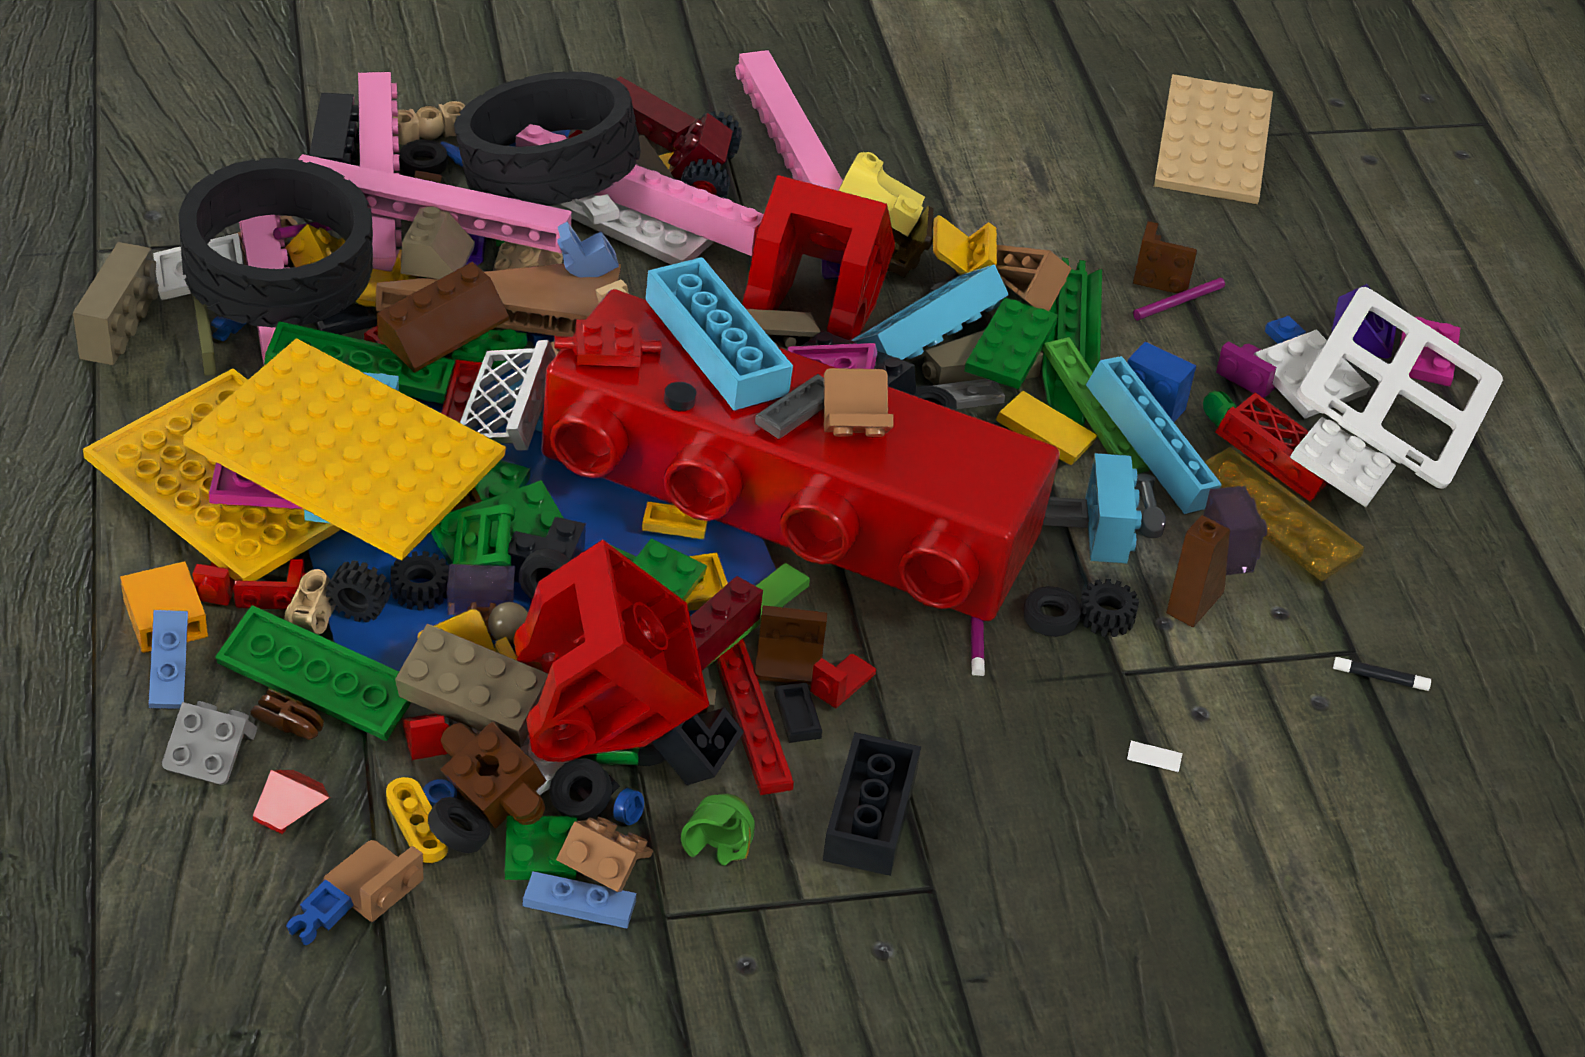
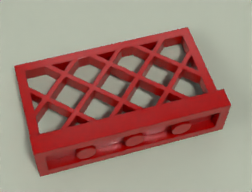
[1215,392,1328,502]

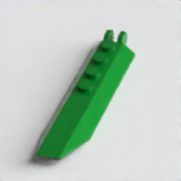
[1042,257,1102,426]

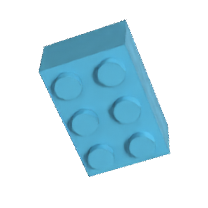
[1085,453,1142,564]

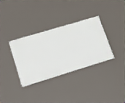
[1127,741,1183,772]

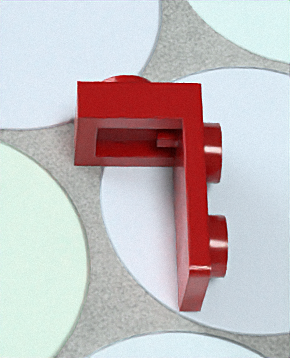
[233,559,306,609]
[193,562,235,606]
[810,654,876,709]

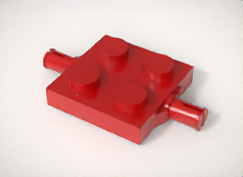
[554,318,662,367]

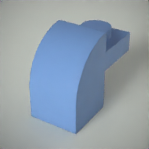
[557,221,619,277]

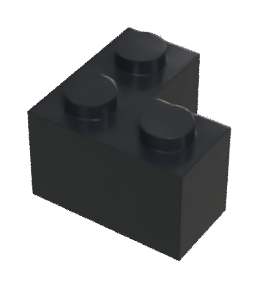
[505,517,586,583]
[651,707,744,785]

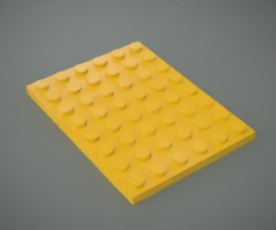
[183,338,506,561]
[83,368,341,581]

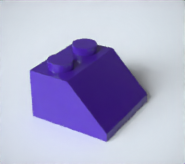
[1332,284,1396,359]

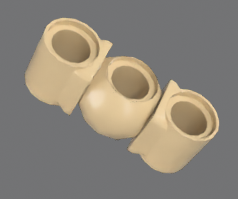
[393,101,465,145]

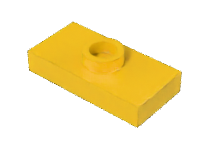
[642,502,708,539]

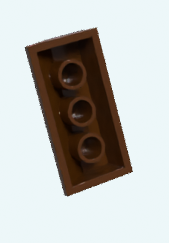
[377,261,509,373]

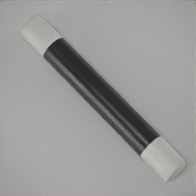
[1333,657,1431,691]

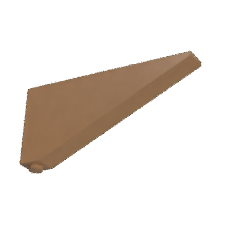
[376,263,621,337]

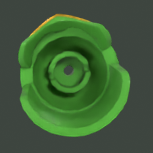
[681,793,755,866]

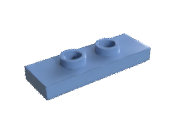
[149,610,188,709]
[523,871,637,929]

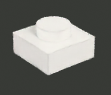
[582,194,619,225]

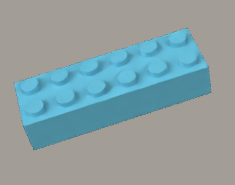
[645,257,793,410]
[851,264,1009,360]

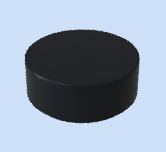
[664,382,697,411]

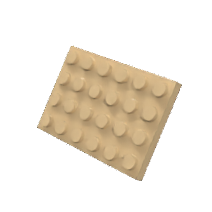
[1154,74,1273,204]

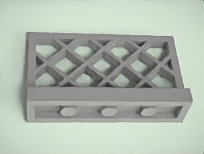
[460,340,556,450]

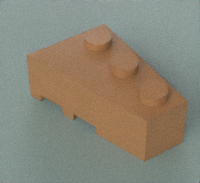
[996,245,1072,311]

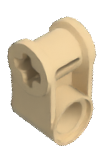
[284,569,336,634]

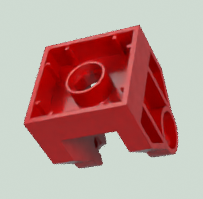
[742,175,895,340]
[513,539,710,762]

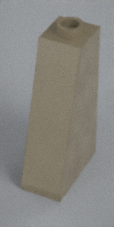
[922,330,1043,385]

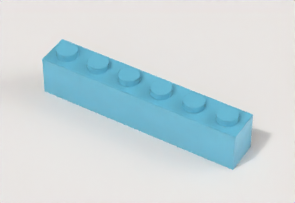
[1086,356,1222,514]

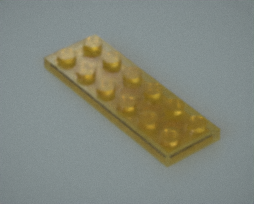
[1205,447,1365,582]

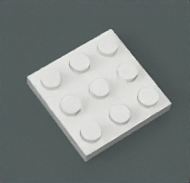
[1254,329,1371,419]
[1290,417,1396,507]

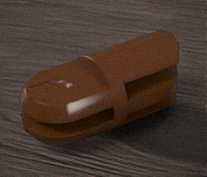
[250,688,324,740]

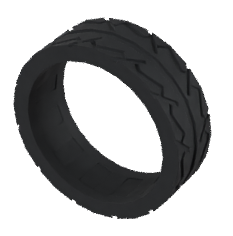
[454,71,641,206]
[178,158,373,328]

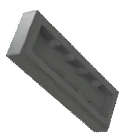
[755,374,824,439]

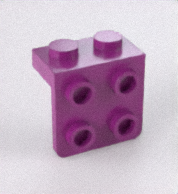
[1216,341,1277,398]

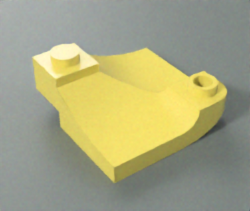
[838,152,925,237]

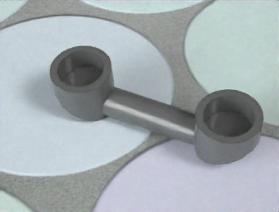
[1134,473,1166,538]

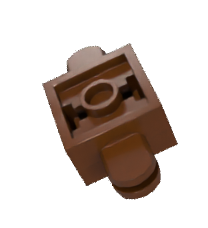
[440,722,547,829]

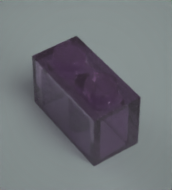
[447,564,515,615]

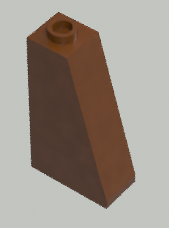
[1166,515,1230,627]

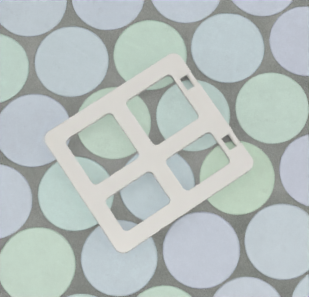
[1297,287,1503,489]

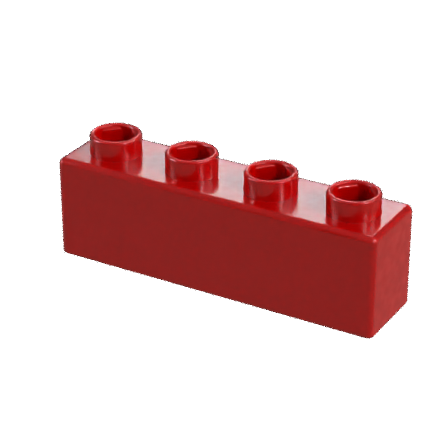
[541,289,1060,621]

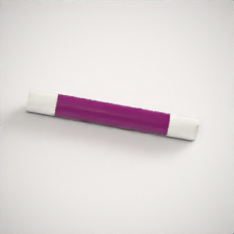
[971,616,985,676]

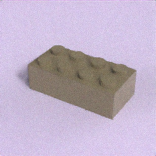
[73,242,159,365]
[395,624,548,748]

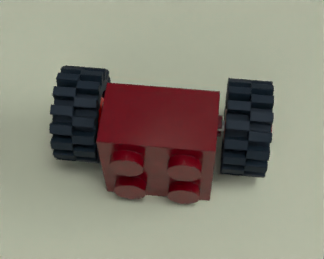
[668,111,742,199]

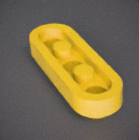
[386,777,448,863]

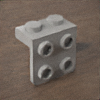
[162,701,258,785]

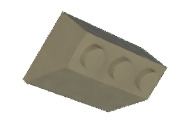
[401,206,475,279]

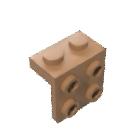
[824,368,893,437]
[556,817,653,892]
[323,840,423,922]

